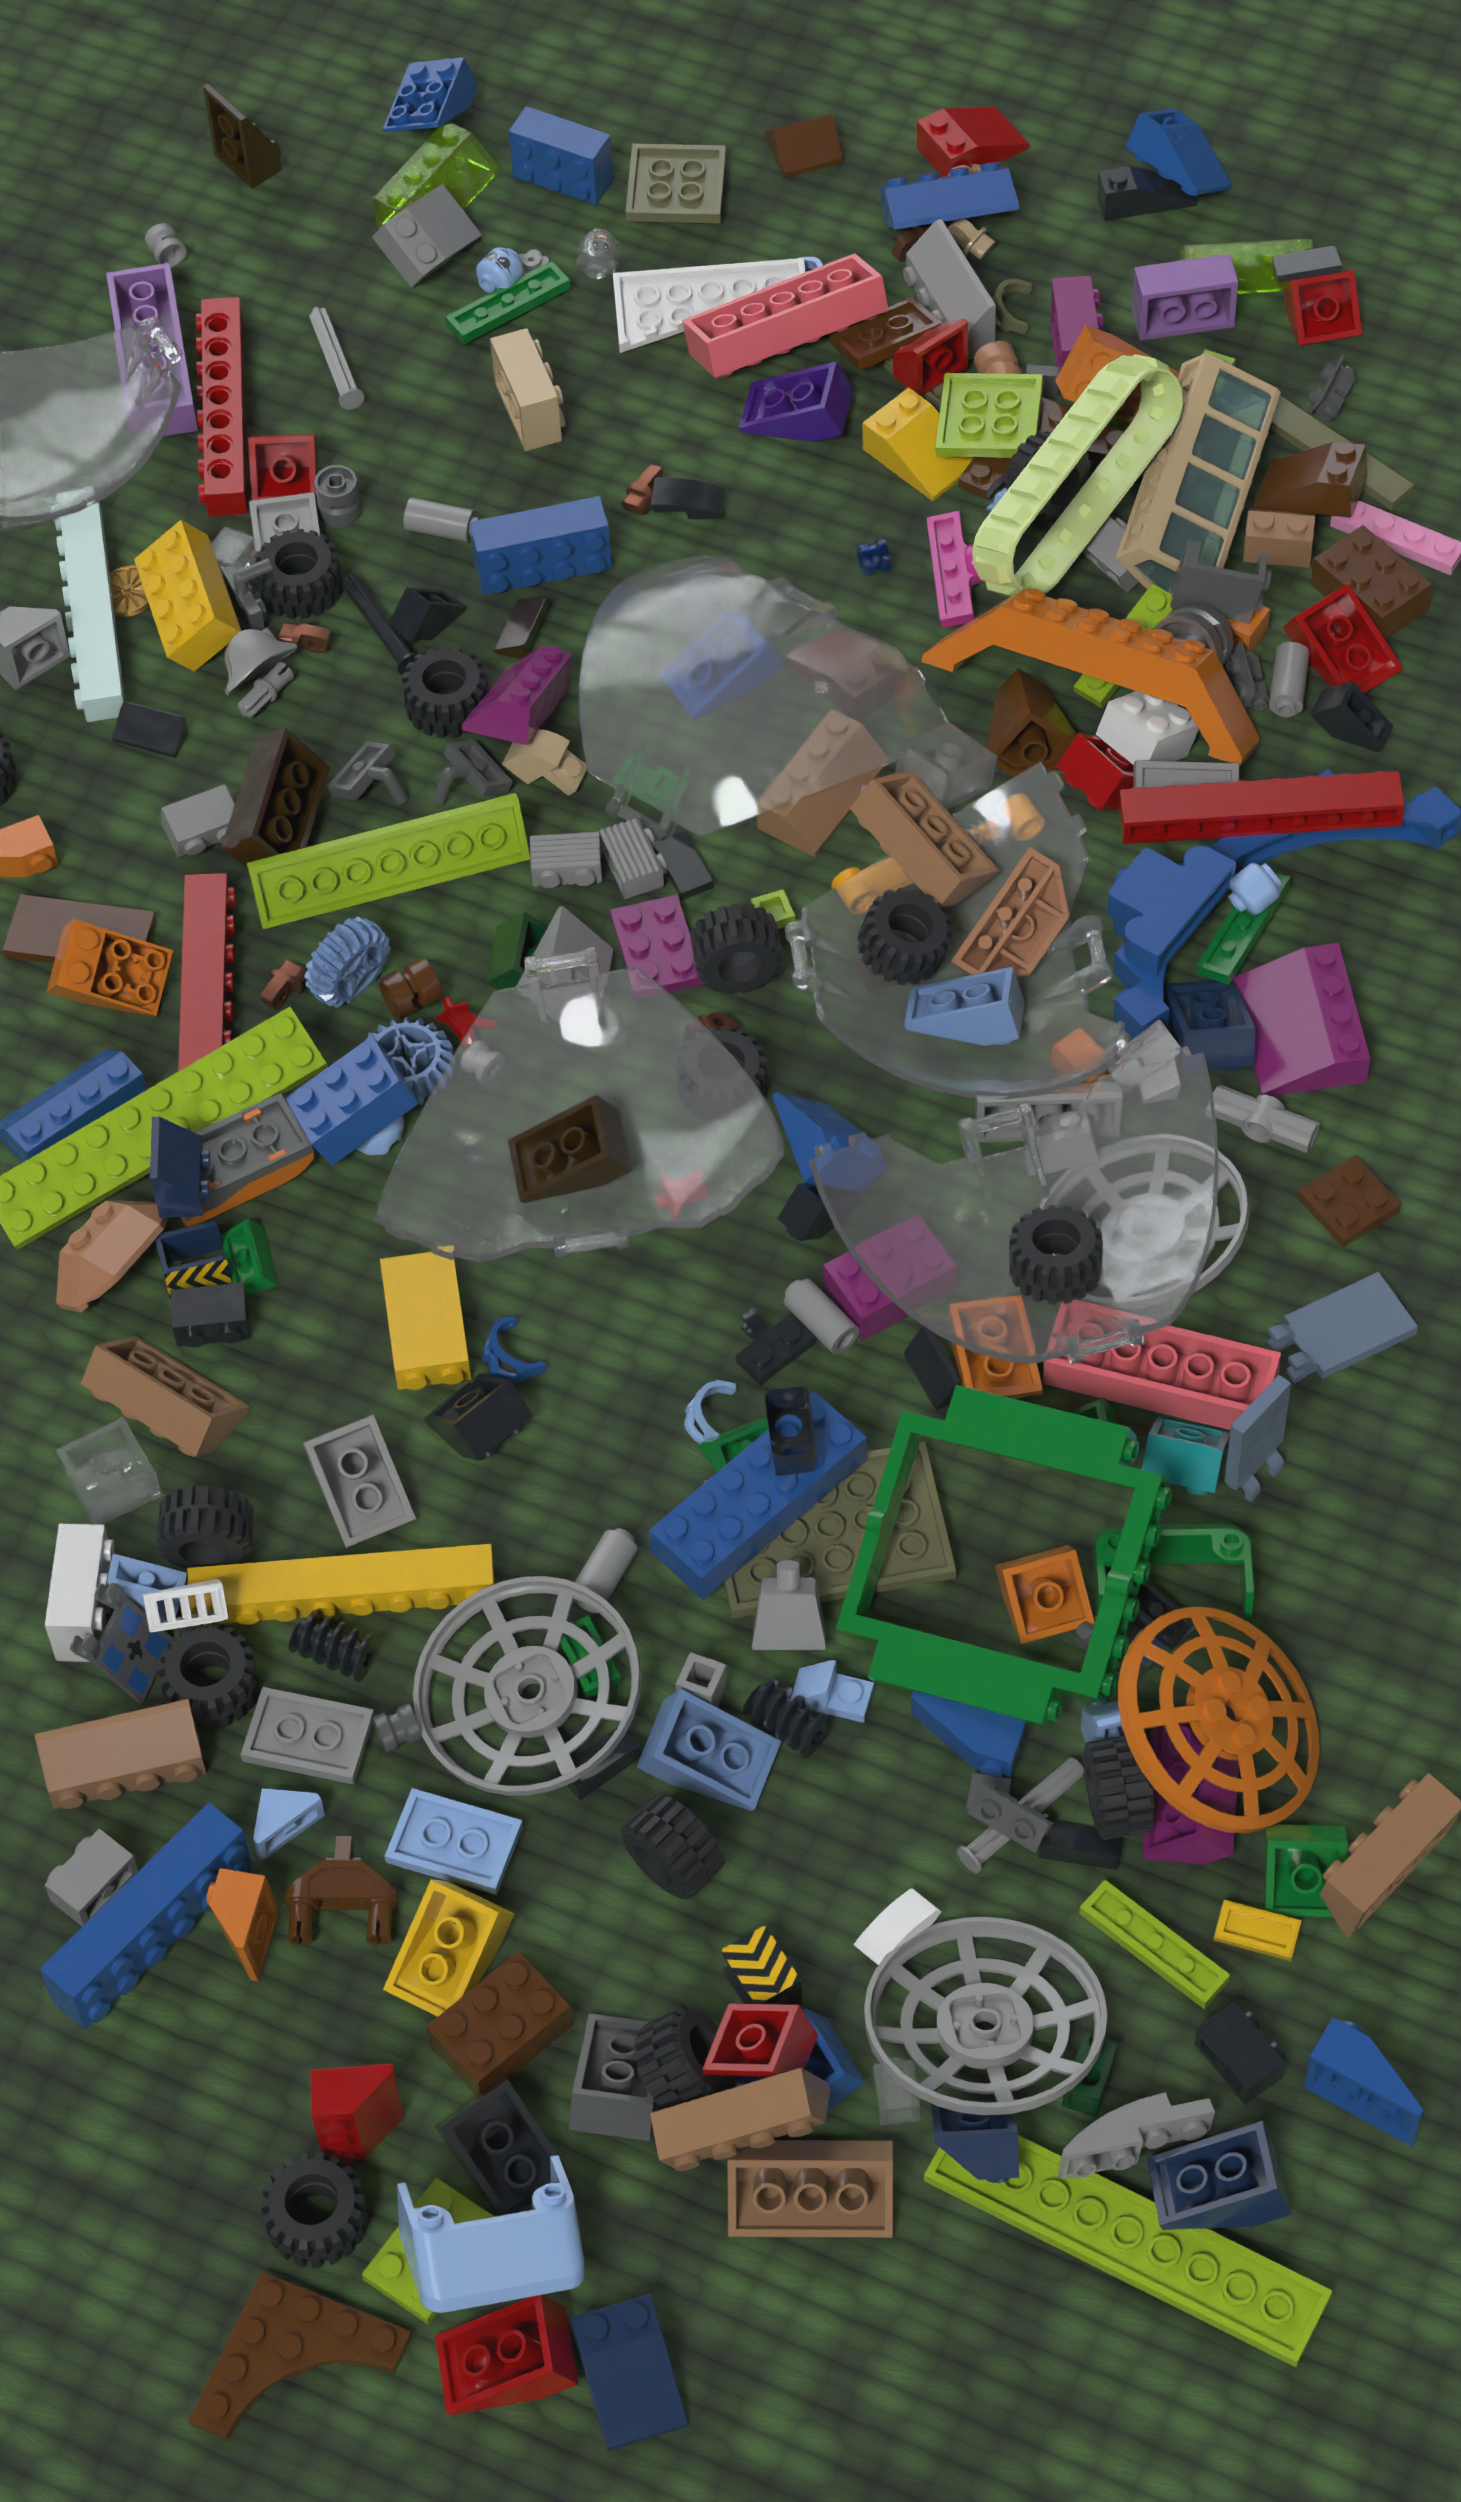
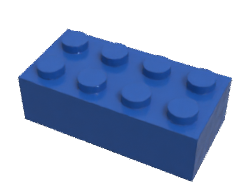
[469,496,612,595]

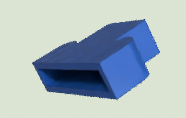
[1107,846,1236,977]

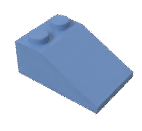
[904,967,1025,1046]
[637,1689,781,1811]

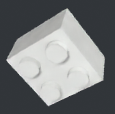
[1096,691,1199,765]

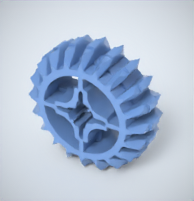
[304,916,391,1008]
[367,1016,455,1106]

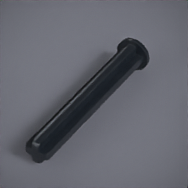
[341,573,418,675]

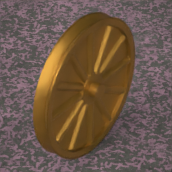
[109,565,150,617]

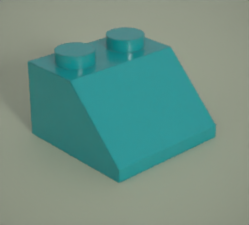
[1142,1416,1230,1495]

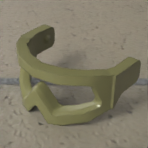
[991,278,1032,334]

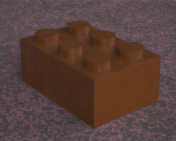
[1311,525,1432,640]
[426,1951,573,2096]

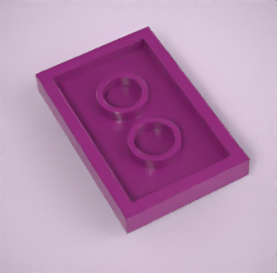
[610,894,703,1000]

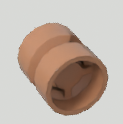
[974,341,1023,374]

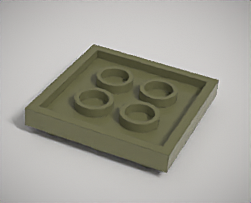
[625,143,726,224]

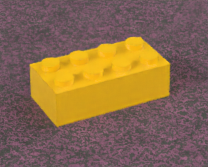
[134,520,241,672]

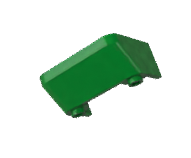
[1093,1523,1254,1623]

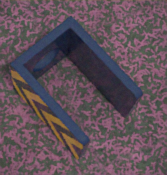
[155,1221,232,1299]

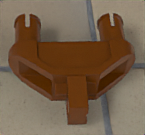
[284,1836,399,1945]

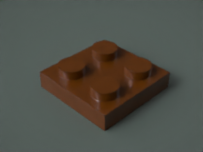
[1297,1155,1401,1248]

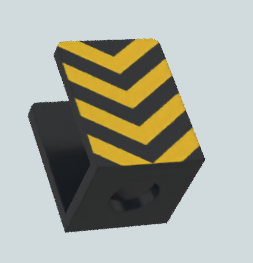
[722,1926,802,2005]

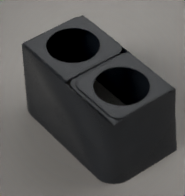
[764,1385,816,1476]

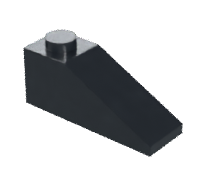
[1097,166,1197,221]

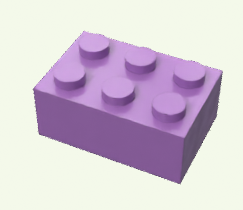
[1132,254,1238,341]

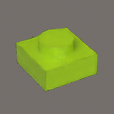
[751,889,795,929]

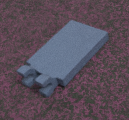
[1266,1272,1418,1383]
[1225,1375,1291,1502]

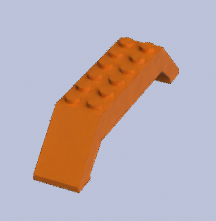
[921,588,1261,766]

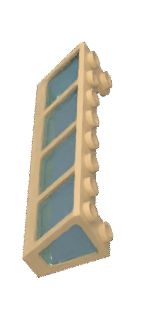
[1115,353,1281,592]

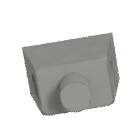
[752,1560,826,1650]

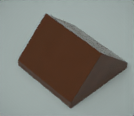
[764,114,843,178]

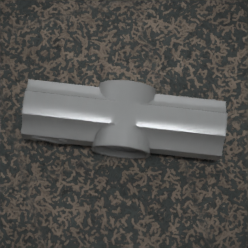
[1207,1085,1320,1153]

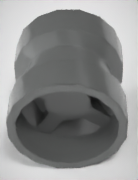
[372,1703,422,1753]

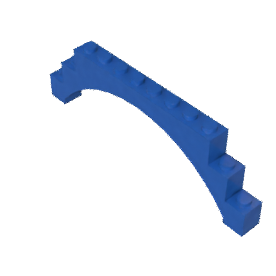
[1113,769,1461,1039]

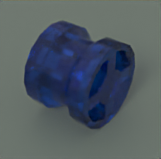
[856,538,891,576]

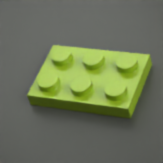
[362,2178,494,2325]

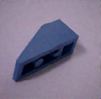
[911,1690,1025,1779]

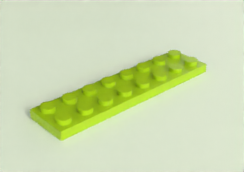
[247,793,530,929]

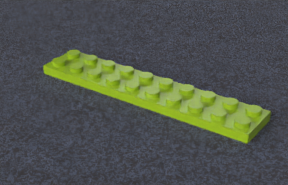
[0,1007,328,1251]
[924,2135,1333,2367]

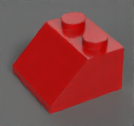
[1282,269,1362,346]
[893,319,968,397]
[248,433,319,502]
[1056,733,1134,811]
[702,2004,818,2076]

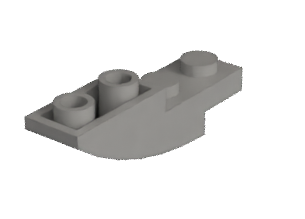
[1058,2092,1215,2179]

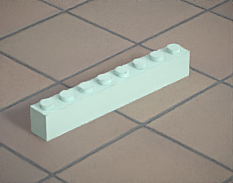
[54,491,125,722]

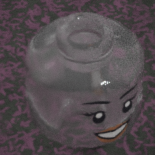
[577,229,620,279]

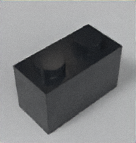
[170,1283,250,1347]
[1194,2001,1286,2105]

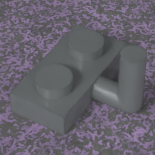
[222,558,273,631]
[432,739,513,805]
[327,741,408,805]

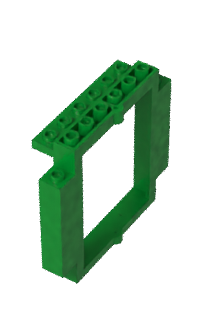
[836,1385,1172,1731]

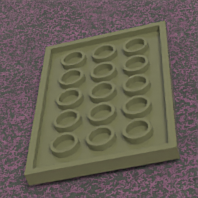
[704,1441,956,1619]

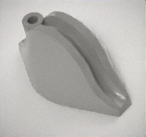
[224,627,298,696]

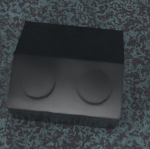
[423,1374,533,1461]

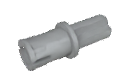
[237,662,294,718]

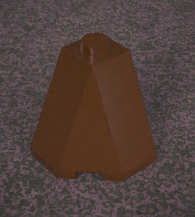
[985,668,1077,776]

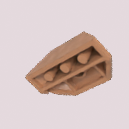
[951,847,1070,977]
[56,1201,168,1313]

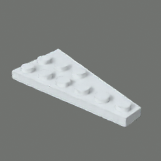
[613,258,805,353]

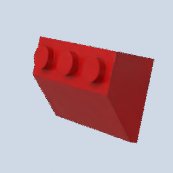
[310,2063,404,2166]

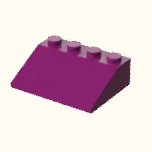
[1233,943,1370,1096]

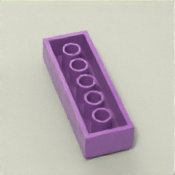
[106,263,198,441]

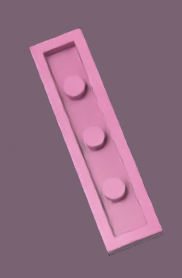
[1330,500,1461,575]

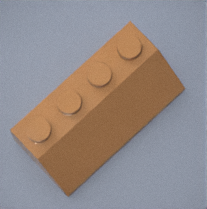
[756,710,889,857]
[850,770,1000,907]
[81,1335,251,1457]
[35,1699,206,1809]
[1320,1773,1461,1939]
[650,2068,830,2171]
[727,2140,893,2238]

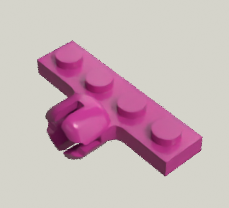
[927,511,985,628]

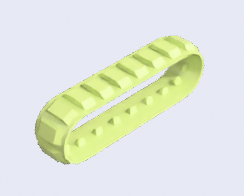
[972,354,1183,598]

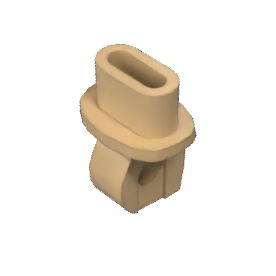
[947,218,996,260]

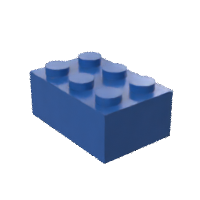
[509,106,613,205]
[285,1036,419,1166]

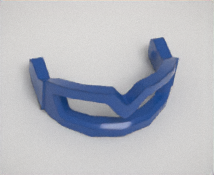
[482,1315,547,1382]

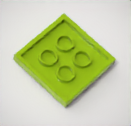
[935,373,1043,458]

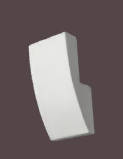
[853,1888,942,1965]

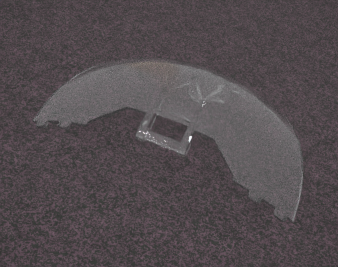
[0,317,183,532]
[579,555,950,841]
[785,761,1130,1099]
[373,945,784,1263]
[808,1046,1219,1364]

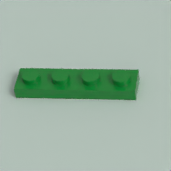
[445,261,571,345]
[1197,871,1291,985]

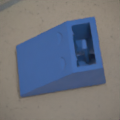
[383,57,478,132]
[1125,108,1232,196]

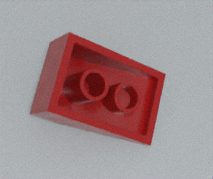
[917,106,1030,176]
[1282,584,1403,693]
[435,2294,579,2416]

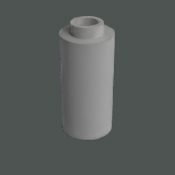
[403,497,481,543]
[1269,642,1310,718]
[784,1279,860,1355]
[573,1528,638,1613]

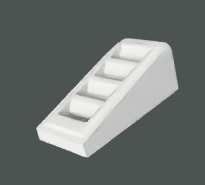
[142,1579,228,1632]

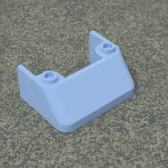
[397,2155,585,2313]

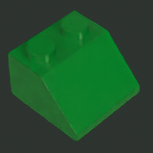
[1264,1824,1348,1917]

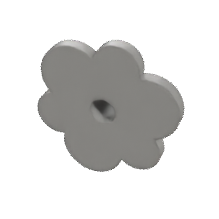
[519,250,549,275]

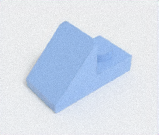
[790,1660,874,1723]

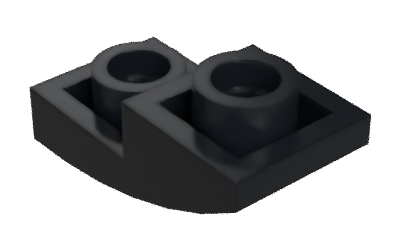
[651,477,724,519]

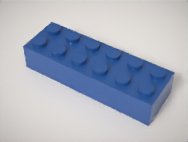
[649,1391,867,1600]
[40,1802,252,2030]

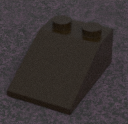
[203,84,282,189]
[508,1095,633,1203]

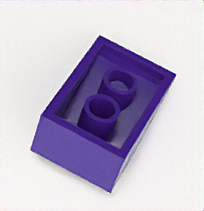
[739,361,854,442]

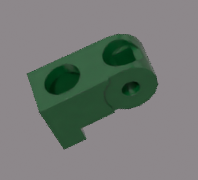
[1062,2032,1119,2118]

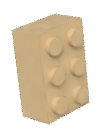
[490,328,565,451]

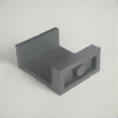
[1170,539,1271,623]

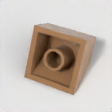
[1243,507,1315,568]

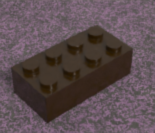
[221,728,330,869]

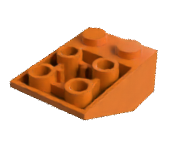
[1055,324,1179,423]
[46,919,173,1017]

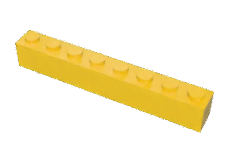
[187,1544,495,1628]

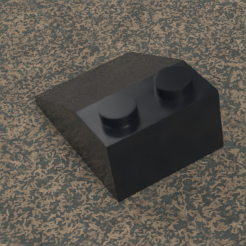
[435,2079,576,2216]

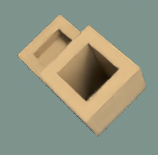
[502,729,588,796]

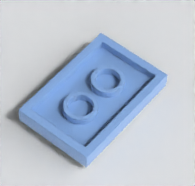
[385,1788,523,1895]

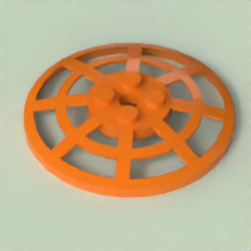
[1118,1607,1320,1833]

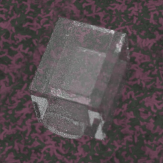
[211,526,256,580]
[873,2058,920,2126]

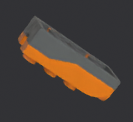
[181,1092,314,1227]

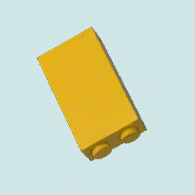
[380,1249,471,1390]

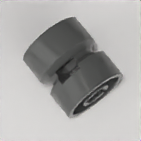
[314,465,361,528]

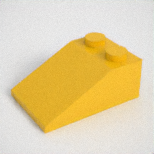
[862,387,974,501]
[383,1880,515,2017]

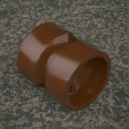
[378,957,443,1020]

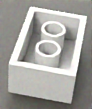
[45,1524,114,1662]

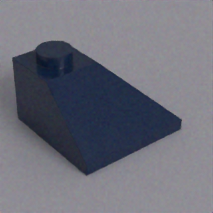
[931,2100,1019,2183]

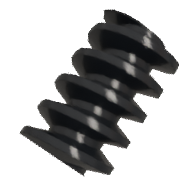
[288,1610,374,1682]
[742,1677,828,1758]

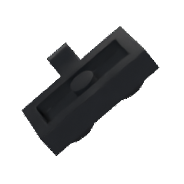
[736,1308,816,1386]

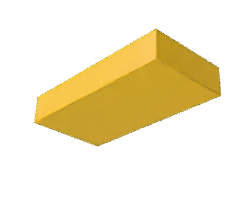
[1214,1900,1302,1961]

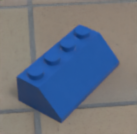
[880,162,1019,230]
[0,1049,147,1163]

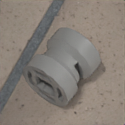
[145,223,186,268]

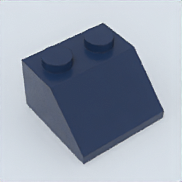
[150,1117,211,1218]

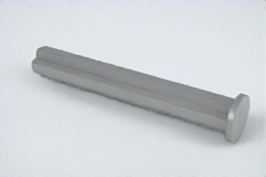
[309,307,364,410]
[957,1757,1084,1873]

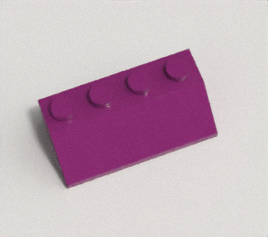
[462,646,572,745]
[1142,1704,1239,1865]

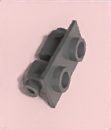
[1306,354,1355,421]
[1225,642,1270,711]
[968,1783,1054,1853]

